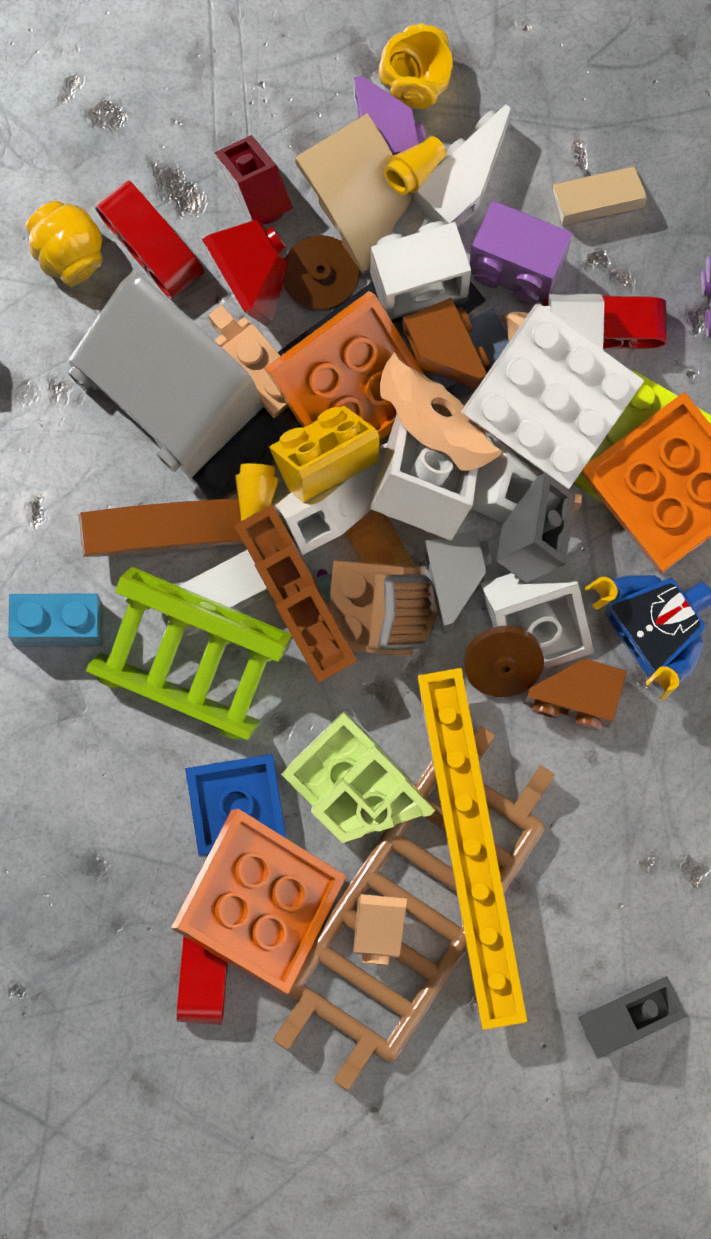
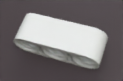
[179,550,271,637]

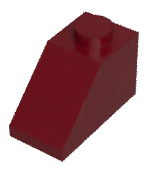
[214,135,293,224]

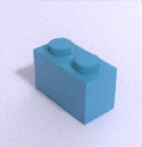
[8,593,103,647]

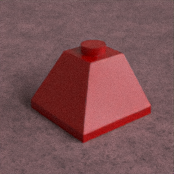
[202,219,288,326]

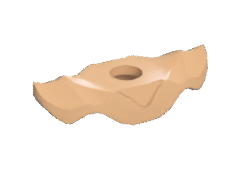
[380,352,502,471]

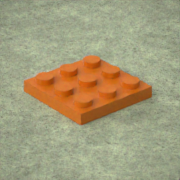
[264,291,424,441]
[580,392,711,575]
[171,809,346,995]

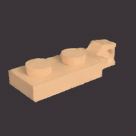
[208,305,289,418]

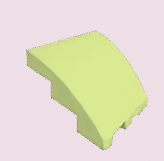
[281,711,435,843]

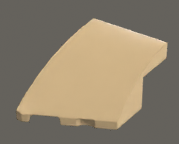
[295,113,413,275]

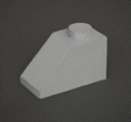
[424,530,492,633]

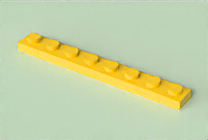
[417,668,527,1031]

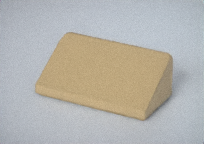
[552,166,647,226]

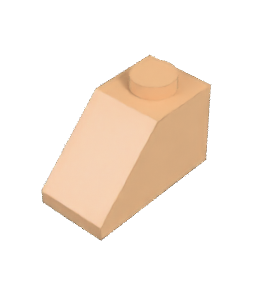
[353,894,407,965]

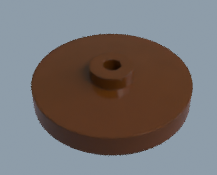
[283,235,359,312]
[464,626,544,697]

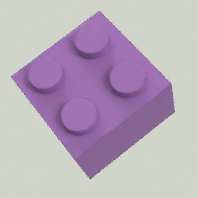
[469,200,573,304]

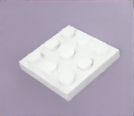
[460,304,644,489]

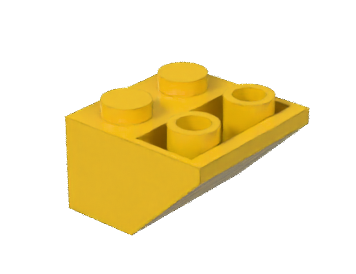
[269,405,379,503]

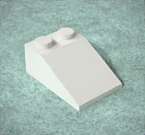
[370,404,478,540]

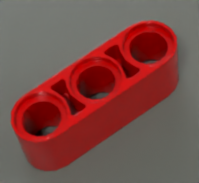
[94,180,205,299]
[542,296,667,349]
[177,891,228,1025]

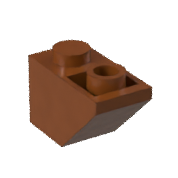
[402,297,491,389]
[525,658,627,731]

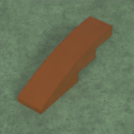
[79,499,244,557]
[234,504,358,683]

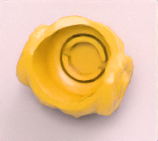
[378,23,453,110]
[25,201,103,287]

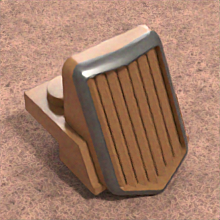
[329,560,438,655]

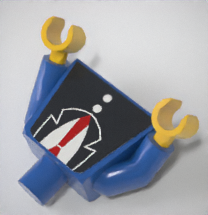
[585,575,711,701]

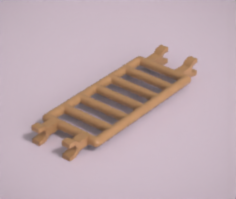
[273,726,555,1091]

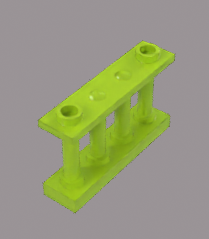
[86,566,293,740]

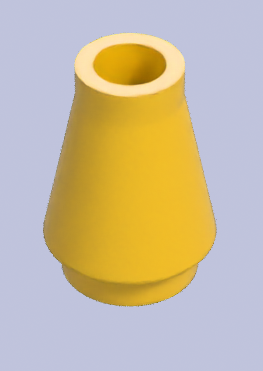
[384,136,447,195]
[235,464,279,521]

